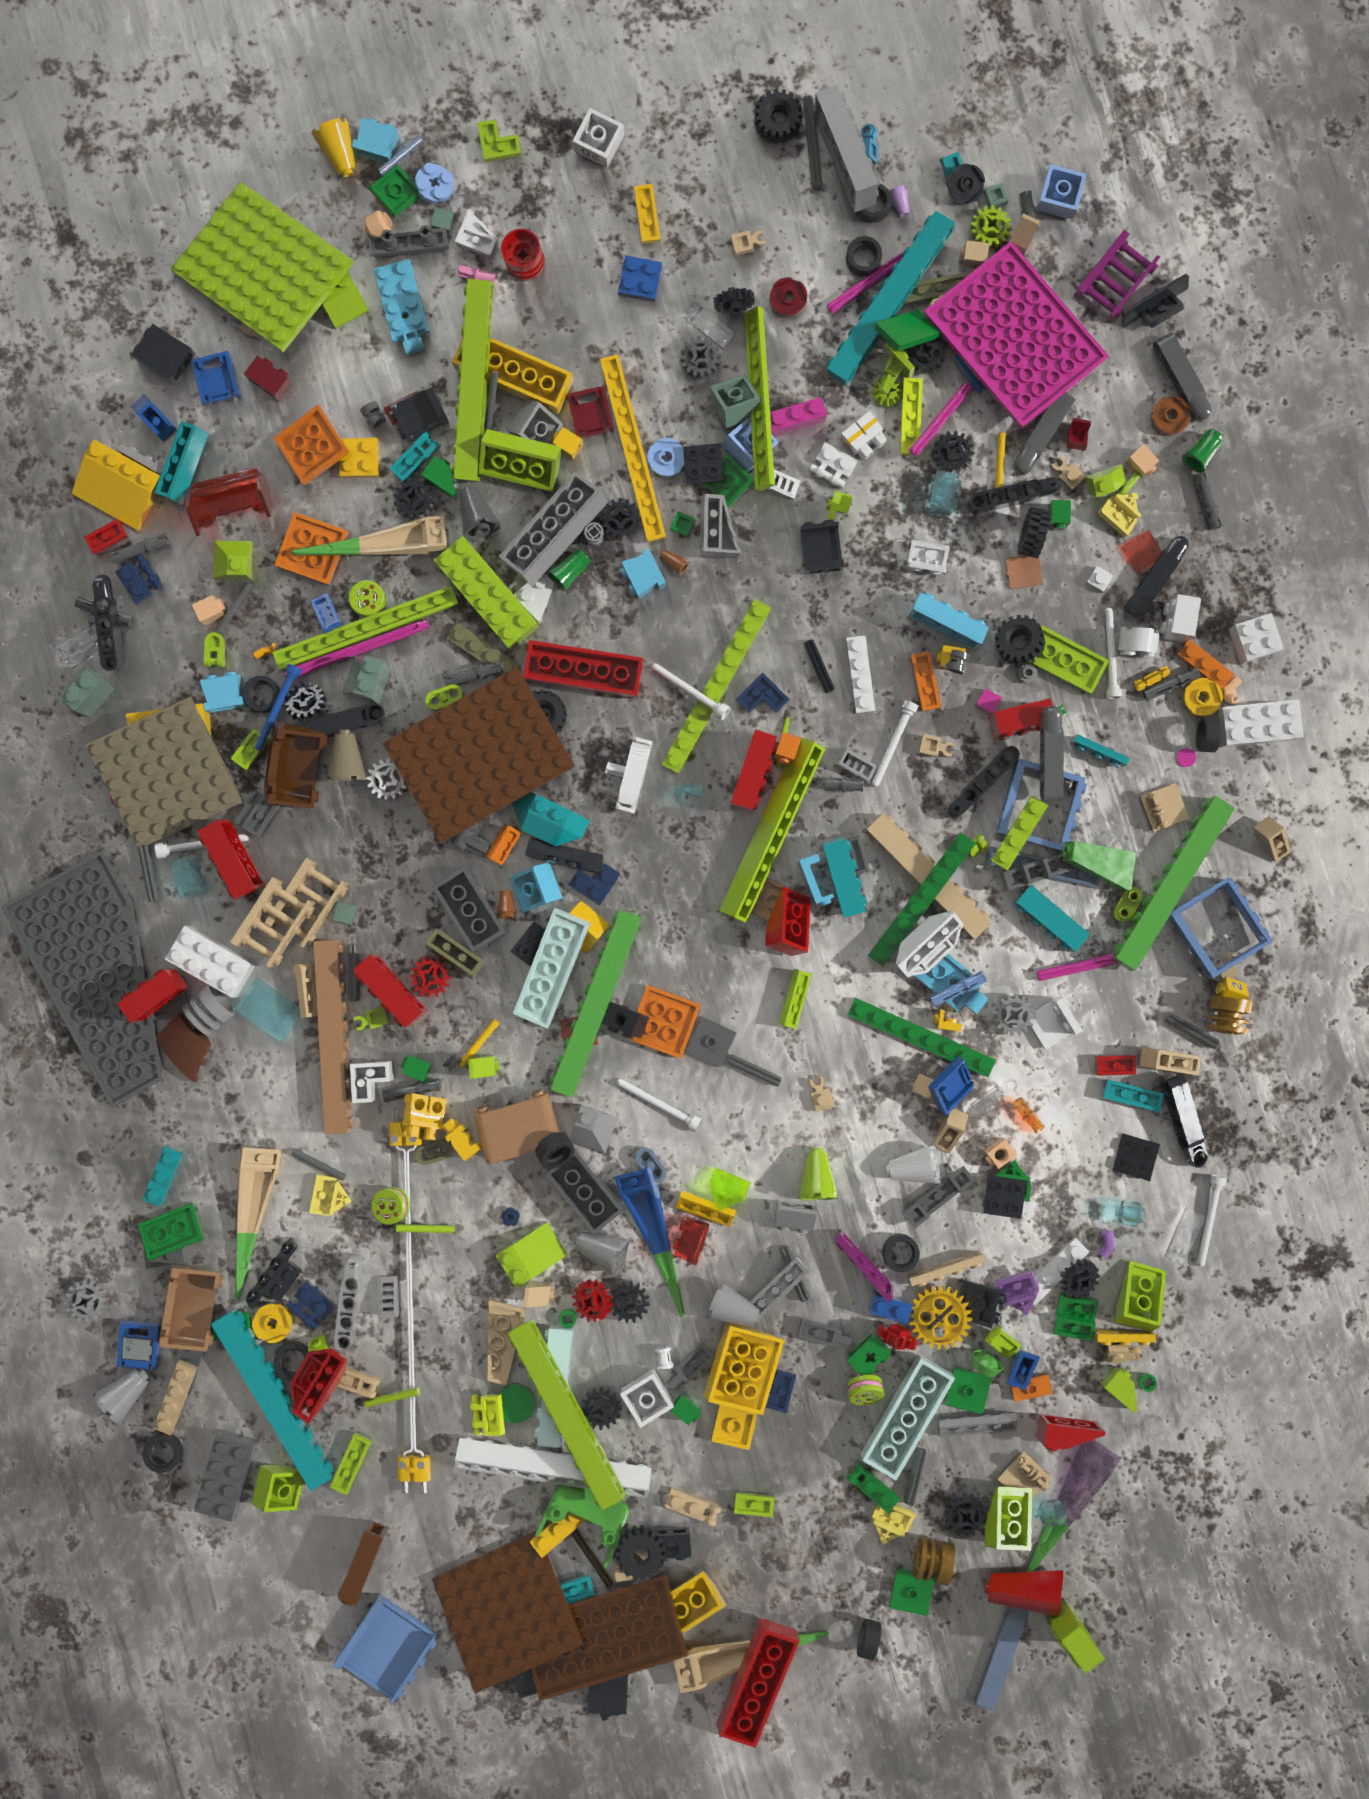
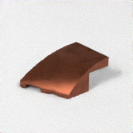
[156,1014,211,1082]

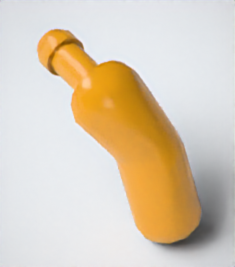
[253,643,276,659]

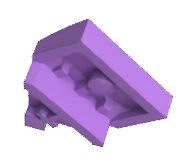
[996,1270,1039,1315]

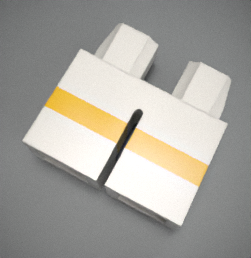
[840,411,887,460]

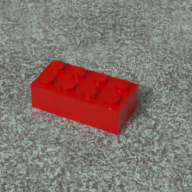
[730,729,779,813]
[198,820,266,900]
[353,954,428,1028]

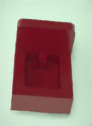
[1066,418,1091,451]

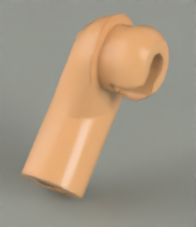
[1223,676,1242,704]

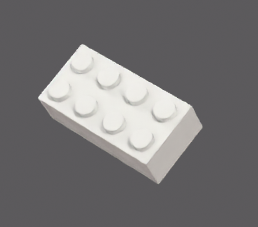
[1216,699,1304,748]
[165,926,256,998]

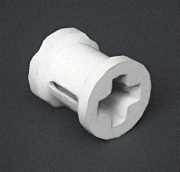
[654,1346,674,1369]

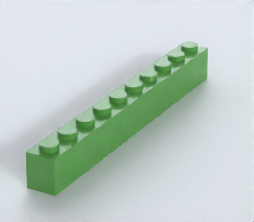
[1112,796,1235,971]
[549,909,642,1098]

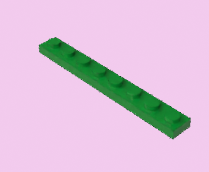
[868,832,976,967]
[847,998,996,1077]

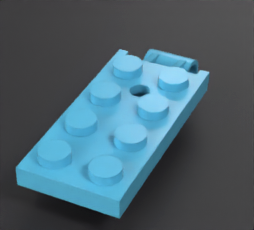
[373,259,430,355]
[914,954,989,1014]

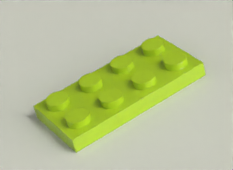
[1027,625,1109,695]

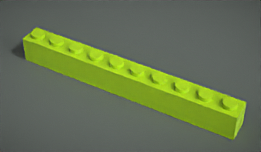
[451,279,494,481]
[719,737,825,923]
[508,1319,626,1511]

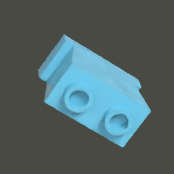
[352,118,400,164]
[620,548,666,599]
[200,672,247,713]

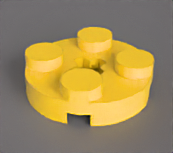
[1183,678,1223,717]
[252,1303,293,1343]

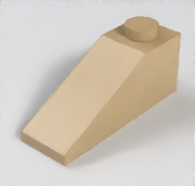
[1140,1047,1201,1075]

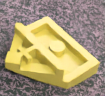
[1097,493,1141,537]
[309,1174,351,1216]
[872,1504,916,1545]

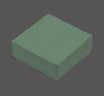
[983,183,1008,209]
[430,207,454,232]
[333,902,357,925]

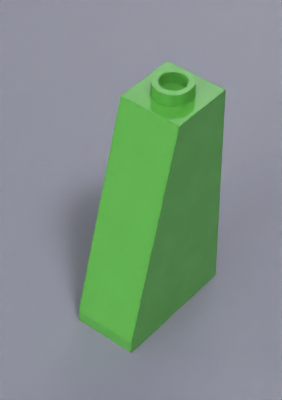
[1063,841,1136,890]

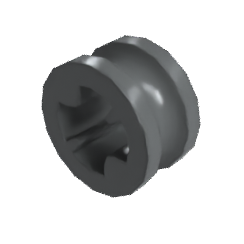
[443,1053,461,1072]

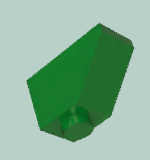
[421,456,457,501]

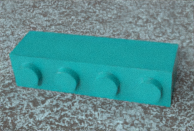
[154,421,209,505]
[821,836,868,918]
[1013,885,1090,952]

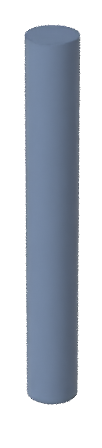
[377,136,423,176]

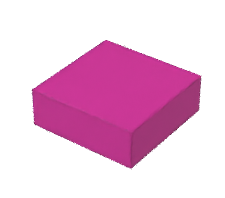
[975,688,1002,714]

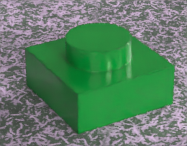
[670,511,695,538]

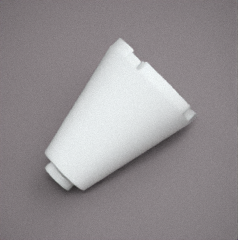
[886,1145,941,1184]

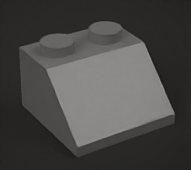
[507,398,564,444]
[774,1200,818,1234]

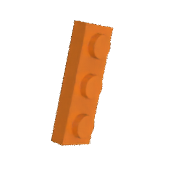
[1176,640,1234,690]
[910,651,941,712]

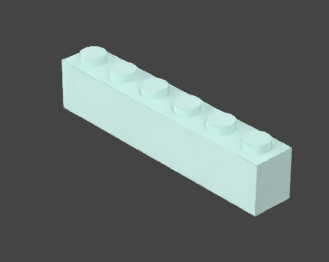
[534,1324,573,1448]

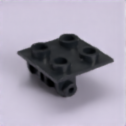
[683,443,724,487]
[510,922,545,967]
[1113,1133,1160,1182]
[982,1175,1027,1219]

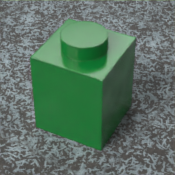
[1048,500,1071,530]
[401,1054,433,1082]
[670,1392,701,1426]

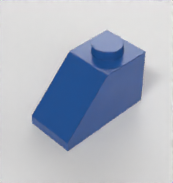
[131,394,176,441]

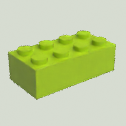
[479,429,562,492]
[1046,1598,1105,1674]

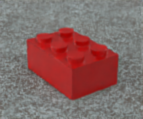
[988,698,1053,741]
[117,968,189,1023]

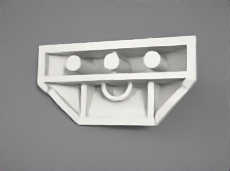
[896,911,964,977]

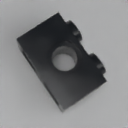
[601,1001,649,1040]
[652,1527,691,1562]

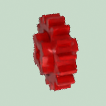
[409,956,452,998]
[572,1279,613,1323]
[876,1323,919,1351]

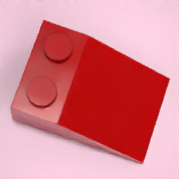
[765,887,811,956]
[1036,1414,1106,1452]

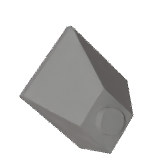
[570,1105,618,1153]

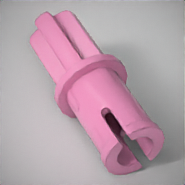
[458,265,496,285]

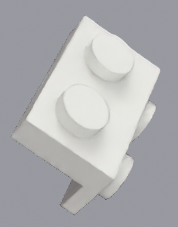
[907,540,950,574]

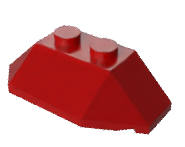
[290,1348,347,1424]

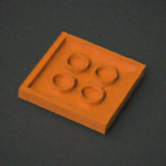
[273,405,350,485]
[274,512,349,586]
[627,985,701,1059]

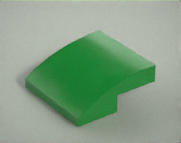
[1053,1293,1099,1341]

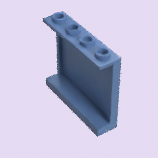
[333,1594,437,1706]

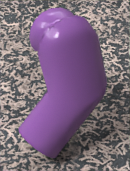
[1098,1229,1116,1259]

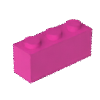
[770,397,827,437]

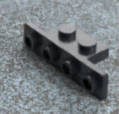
[1122,274,1189,329]
[525,838,604,873]
[246,1237,302,1309]

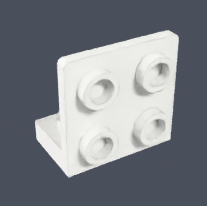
[1026,997,1083,1049]

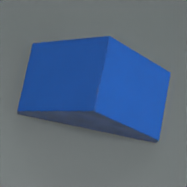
[1007,1350,1040,1390]

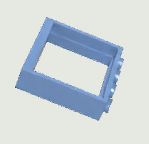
[995,759,1087,853]
[1168,877,1272,980]

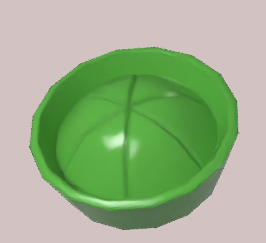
[971,1349,1004,1377]

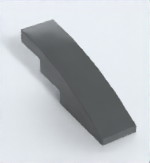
[1000,853,1077,891]

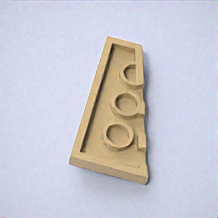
[487,1299,526,1385]

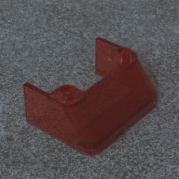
[185,467,272,536]

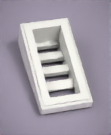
[765,469,800,499]

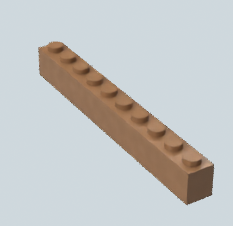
[313,940,354,1135]

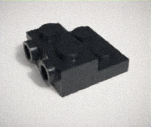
[955,1279,1006,1329]

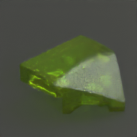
[708,1168,751,1211]

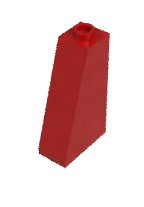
[985,1570,1064,1617]

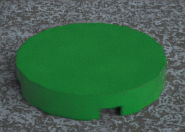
[499,1383,535,1423]

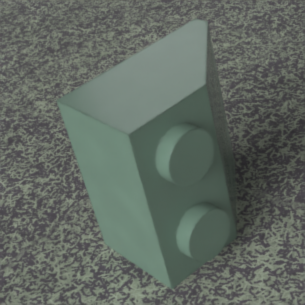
[710,374,760,428]

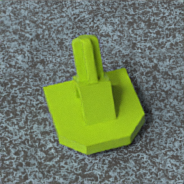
[878,342,914,394]

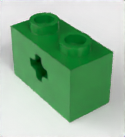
[846,1330,891,1376]

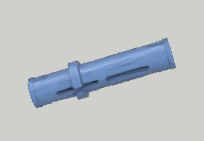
[930,970,987,1007]

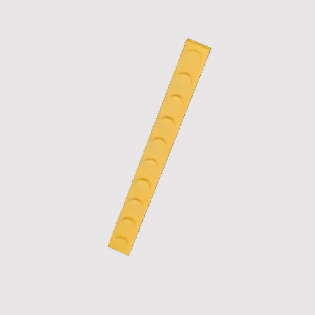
[600,354,666,543]

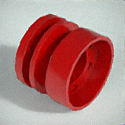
[500,228,545,281]

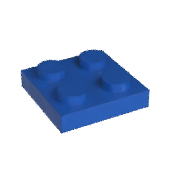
[618,255,662,302]

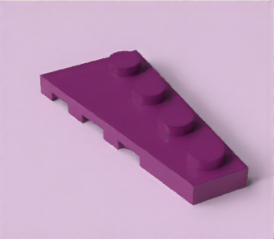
[835,1230,894,1302]

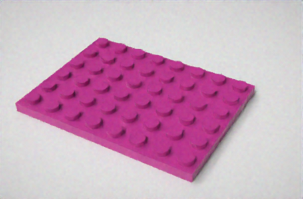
[923,241,1109,429]

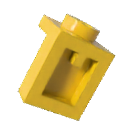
[933,1009,962,1032]

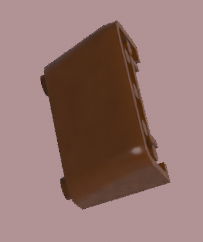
[264,721,327,808]

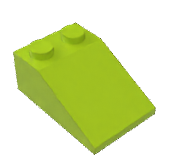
[496,1222,567,1289]
[1115,1261,1166,1332]
[985,1487,1032,1550]

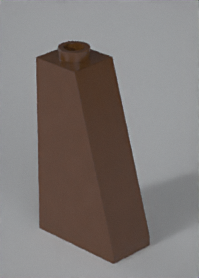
[337,1520,389,1606]

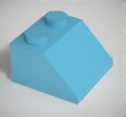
[510,863,562,913]

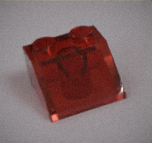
[672,1215,709,1266]

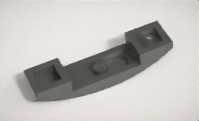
[903,1166,975,1229]

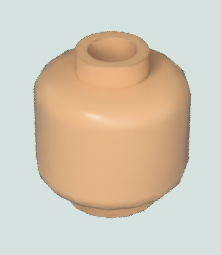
[363,210,392,238]

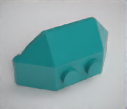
[513,792,590,846]

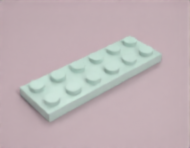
[513,908,591,1029]

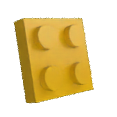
[339,438,379,478]
[711,1405,757,1450]

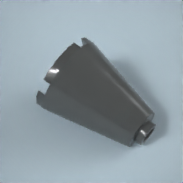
[460,486,500,542]

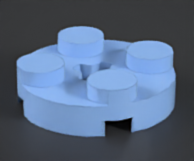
[415,163,453,204]
[648,438,684,478]

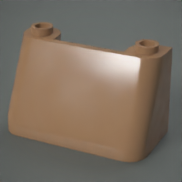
[473,1089,561,1164]
[159,1264,223,1351]

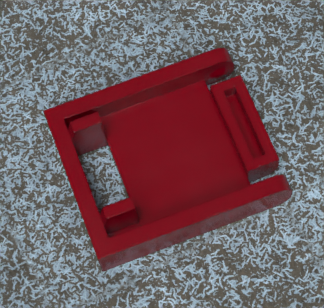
[567,386,614,438]

